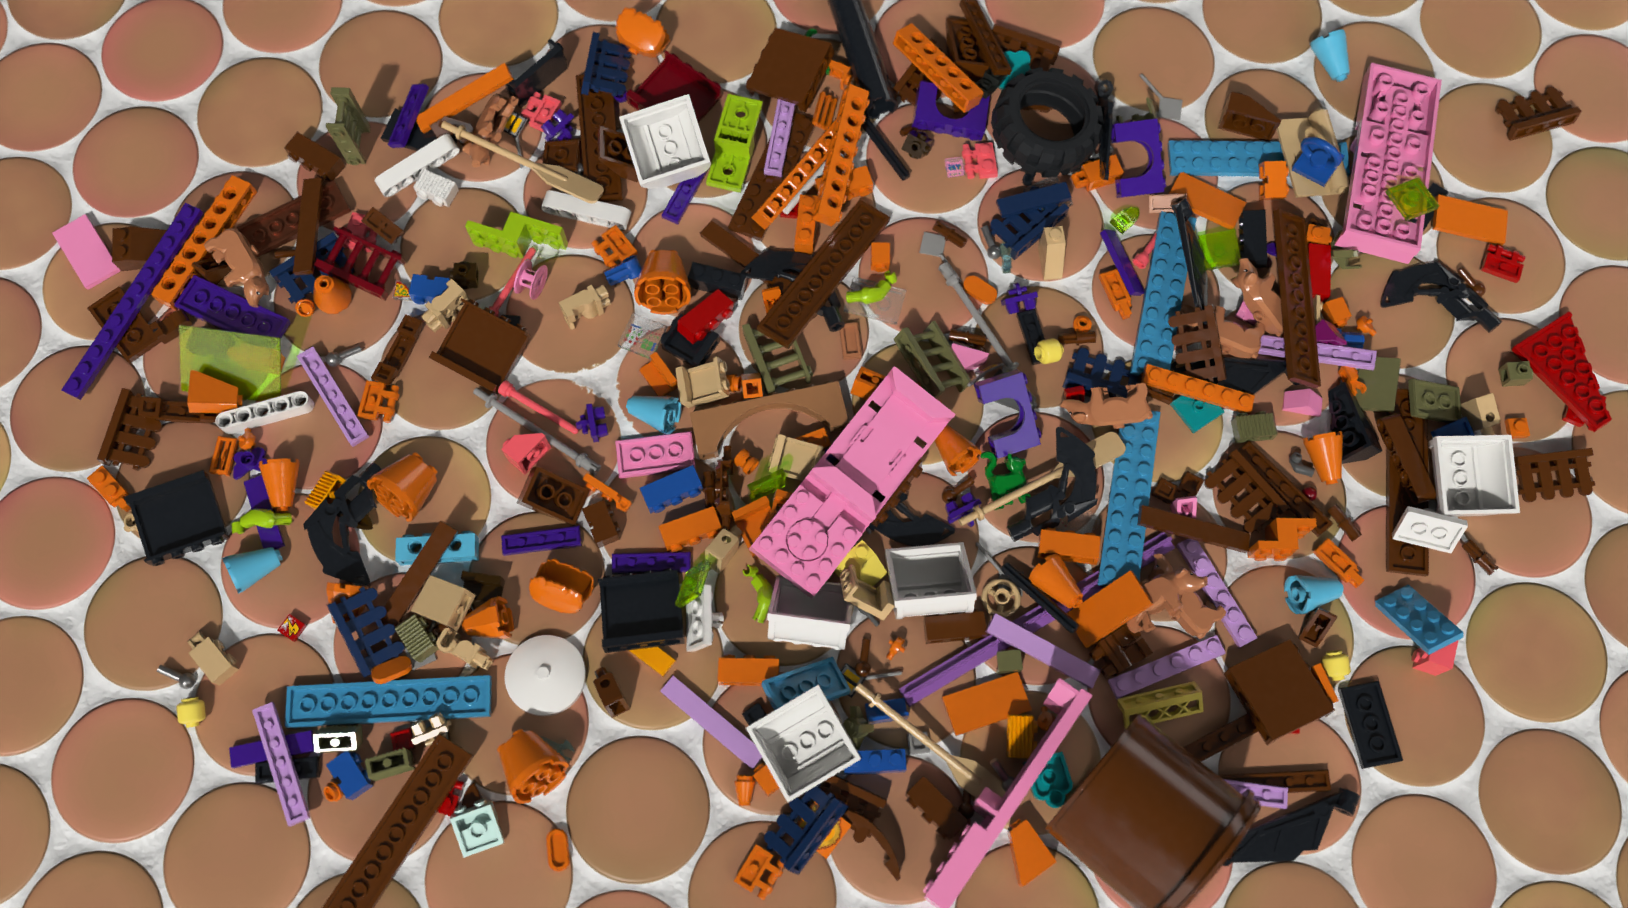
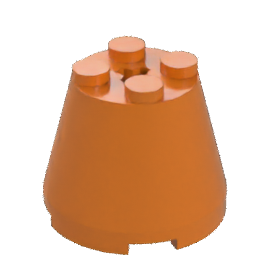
[634,250,691,315]
[367,452,438,522]
[497,729,569,804]

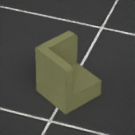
[996,650,1023,674]

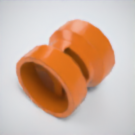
[733,448,760,475]

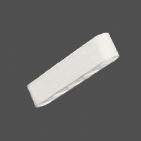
[375,134,460,197]
[541,190,631,230]
[215,391,314,434]

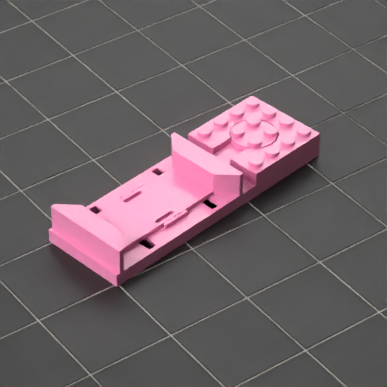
[1335,63,1442,264]
[749,366,956,599]
[923,678,1093,908]

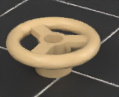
[981,579,1021,617]

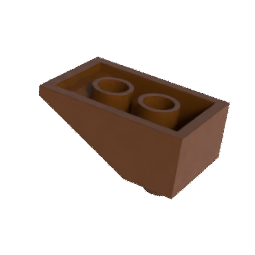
[1218,92,1281,141]
[598,126,639,182]
[112,227,174,271]
[517,466,590,526]

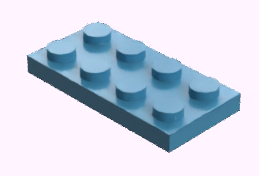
[1375,584,1463,655]
[761,657,851,711]

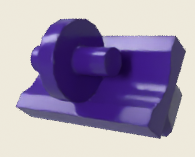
[541,109,574,141]
[1001,282,1038,315]
[576,404,609,442]
[945,492,982,527]

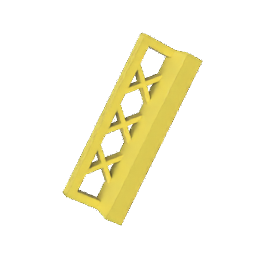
[1117,681,1204,729]

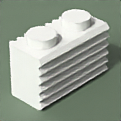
[413,169,459,207]

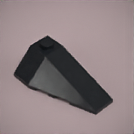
[1328,382,1383,464]

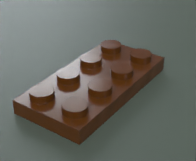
[87,286,162,363]

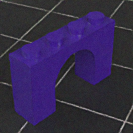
[912,81,990,141]
[1111,119,1166,198]
[974,369,1041,459]

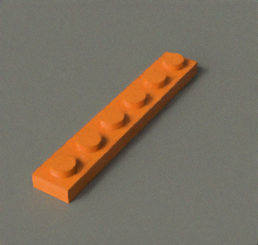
[1141,364,1255,415]

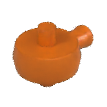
[1356,316,1377,336]
[238,428,256,450]
[886,637,906,660]
[1037,706,1056,731]

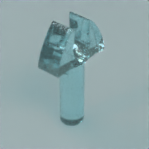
[1000,243,1012,274]
[541,736,576,761]

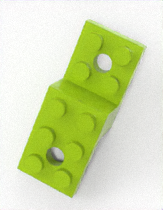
[706,94,763,193]
[465,212,568,258]

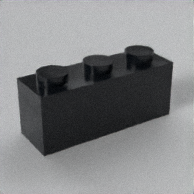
[1239,210,1267,268]
[688,262,747,300]

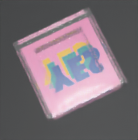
[945,157,966,178]

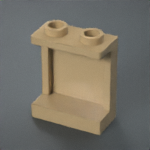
[675,356,730,408]
[767,434,825,481]
[840,564,895,620]
[411,575,476,631]

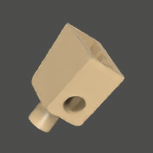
[1461,393,1501,435]
[704,526,742,574]

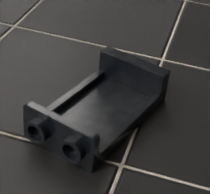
[505,39,568,108]

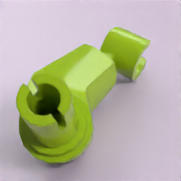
[846,270,897,304]
[231,509,292,534]
[743,565,773,623]

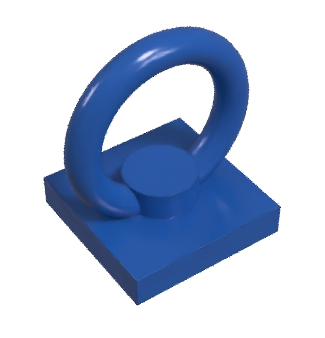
[1292,137,1345,187]

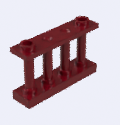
[314,226,406,301]

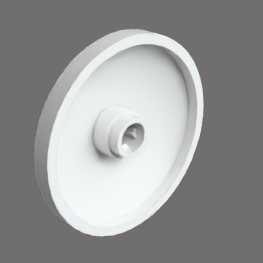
[505,635,586,716]

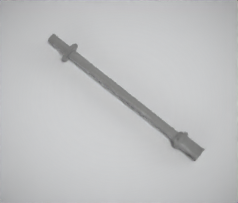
[938,262,1019,371]
[473,387,601,476]

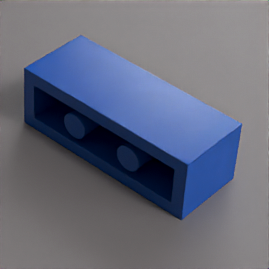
[640,465,703,514]
[844,749,906,775]

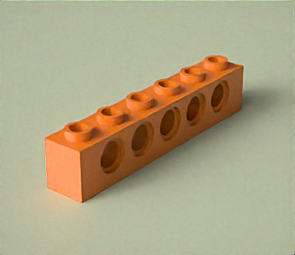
[893,23,984,113]

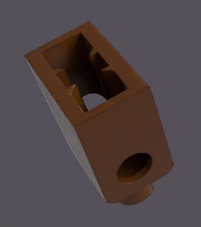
[593,667,630,718]

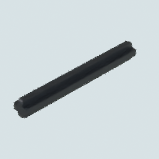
[861,112,910,181]
[1001,562,1079,633]

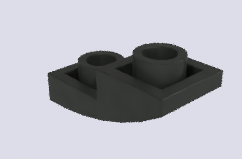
[975,68,1007,99]

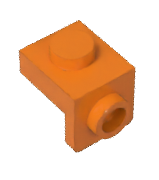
[829,60,852,90]
[1306,224,1332,245]
[762,286,781,314]

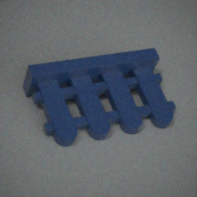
[581,32,632,96]
[990,186,1069,260]
[269,232,355,304]
[1062,348,1138,398]
[326,586,404,677]
[764,783,849,875]

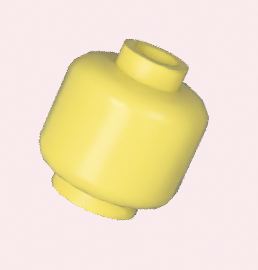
[1034,338,1064,364]
[1321,650,1351,681]
[176,697,206,728]

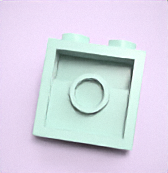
[450,799,505,857]

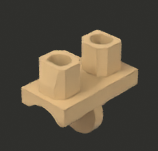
[411,712,452,746]

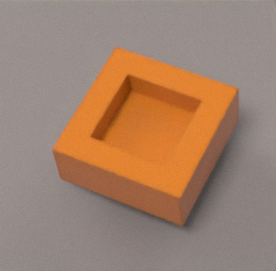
[1504,418,1530,439]

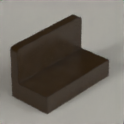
[461,571,505,602]

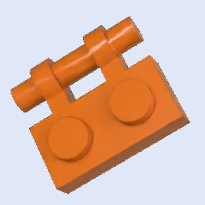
[591,225,638,268]
[357,380,399,423]
[734,845,784,900]

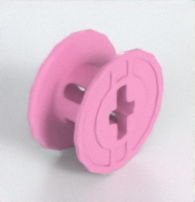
[514,259,548,300]

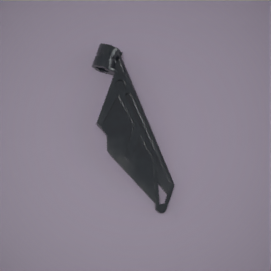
[1094,78,1114,180]
[1171,197,1208,325]
[1170,356,1299,395]
[1222,788,1360,866]

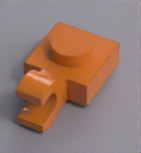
[1338,366,1367,396]

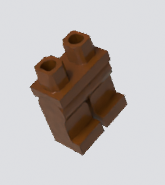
[1089,623,1153,678]

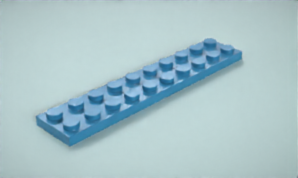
[1167,140,1350,177]
[1130,211,1197,376]
[1097,410,1160,586]
[285,675,492,728]

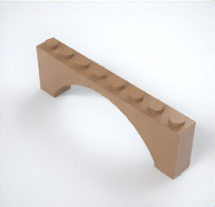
[690,380,849,461]

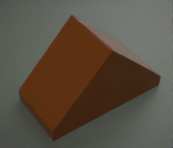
[191,257,232,285]
[1298,607,1337,648]

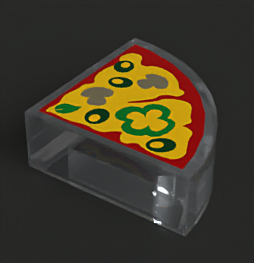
[393,280,412,301]

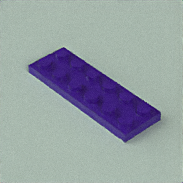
[174,275,291,348]

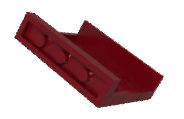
[626,50,722,123]

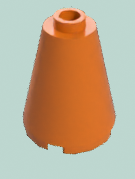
[313,275,352,314]
[934,424,982,476]
[1303,431,1343,485]
[259,458,300,512]
[1029,554,1083,608]

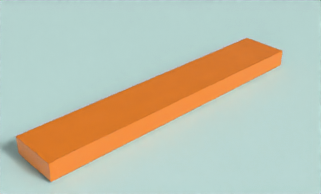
[416,63,514,133]

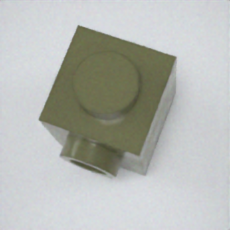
[1498,361,1533,387]

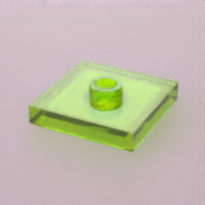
[1385,177,1440,221]
[1198,229,1241,271]
[747,468,786,502]
[675,559,711,608]

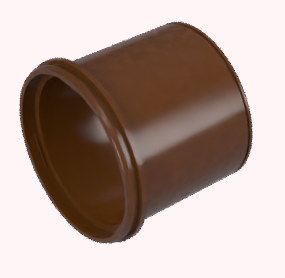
[1045,713,1261,908]

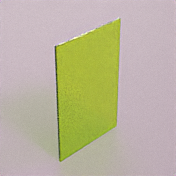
[179,325,281,401]

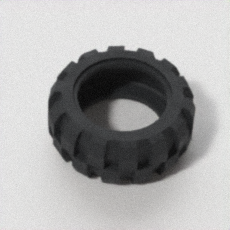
[991,67,1104,177]

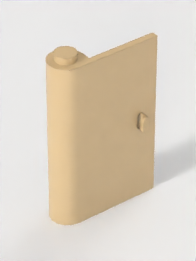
[1276,108,1350,198]

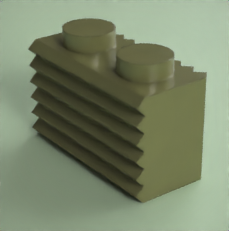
[1231,411,1278,443]
[394,614,439,663]
[313,724,363,753]
[365,747,415,781]

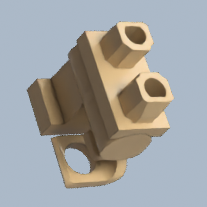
[421,279,469,332]
[559,285,611,329]
[436,628,493,670]

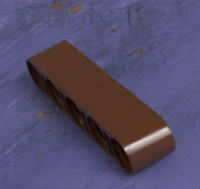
[1376,413,1436,505]

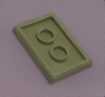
[1355,357,1401,413]
[1408,378,1462,423]

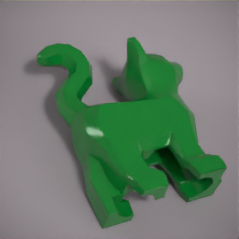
[980,451,1031,511]

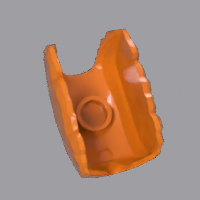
[615,8,670,58]
[529,558,595,614]

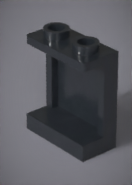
[660,313,720,367]

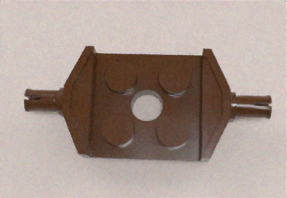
[715,446,734,531]

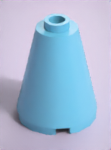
[1310,29,1350,82]
[626,395,682,435]
[222,547,283,594]
[1284,575,1344,614]

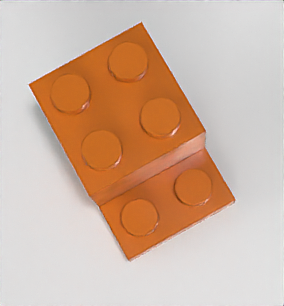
[1247,518,1317,561]

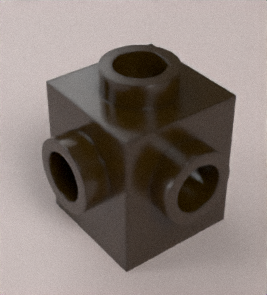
[902,130,932,159]
[450,261,479,289]

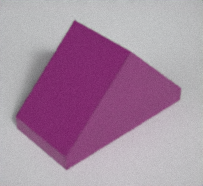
[1315,319,1347,345]

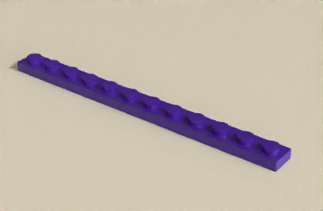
[61,203,203,400]

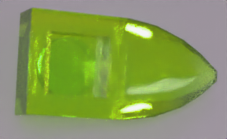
[1109,207,1139,235]

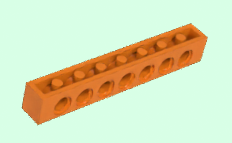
[812,84,870,227]
[751,119,852,230]
[151,175,257,311]

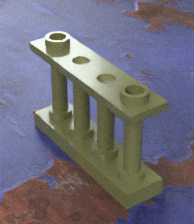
[326,87,371,165]
[894,321,971,399]
[742,323,813,396]

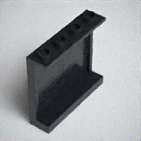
[124,470,229,566]
[598,568,685,653]

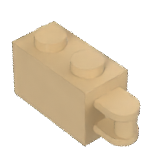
[187,632,239,686]

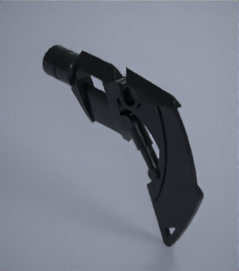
[741,249,845,332]
[1380,260,1502,333]
[1006,427,1098,542]
[303,462,382,585]
[869,492,955,547]

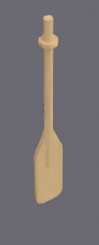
[441,121,604,204]
[958,432,1126,526]
[855,683,1006,799]

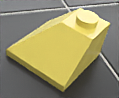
[834,540,888,586]

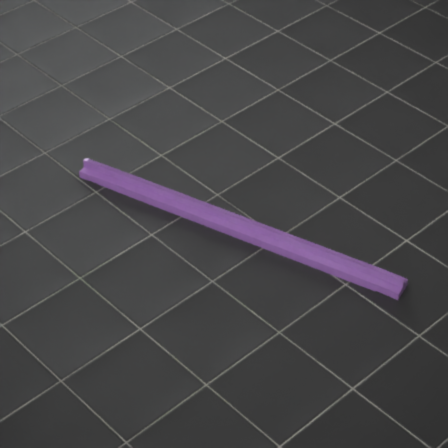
[899,532,1175,707]

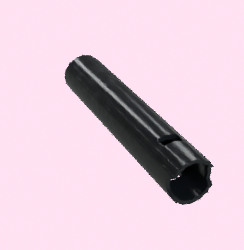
[827,0,898,119]

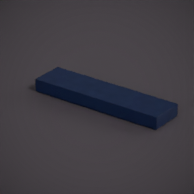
[996,182,1072,218]

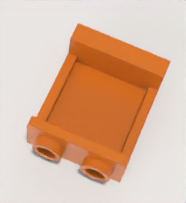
[731,496,775,558]

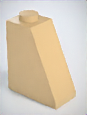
[1038,226,1066,281]

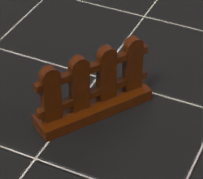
[992,24,1060,71]
[893,38,943,106]
[1496,87,1582,141]
[1168,304,1227,382]
[97,388,163,471]
[1514,448,1595,503]
[1204,449,1289,533]
[797,775,887,843]

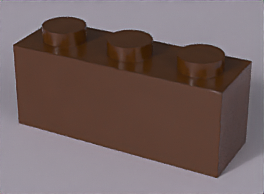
[284,132,345,181]
[923,609,987,644]
[905,776,968,840]

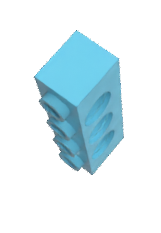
[395,531,479,566]

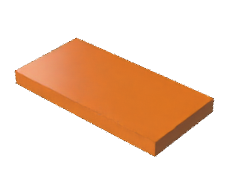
[1169,172,1247,231]
[1432,194,1508,246]
[1066,570,1154,648]
[942,672,1032,736]

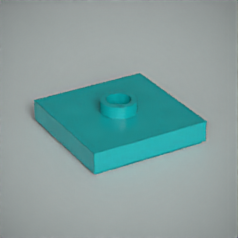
[1170,396,1224,434]

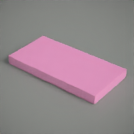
[52,214,121,290]
[615,431,696,479]

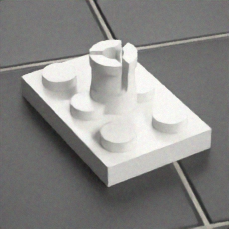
[1392,506,1468,553]
[686,584,724,652]

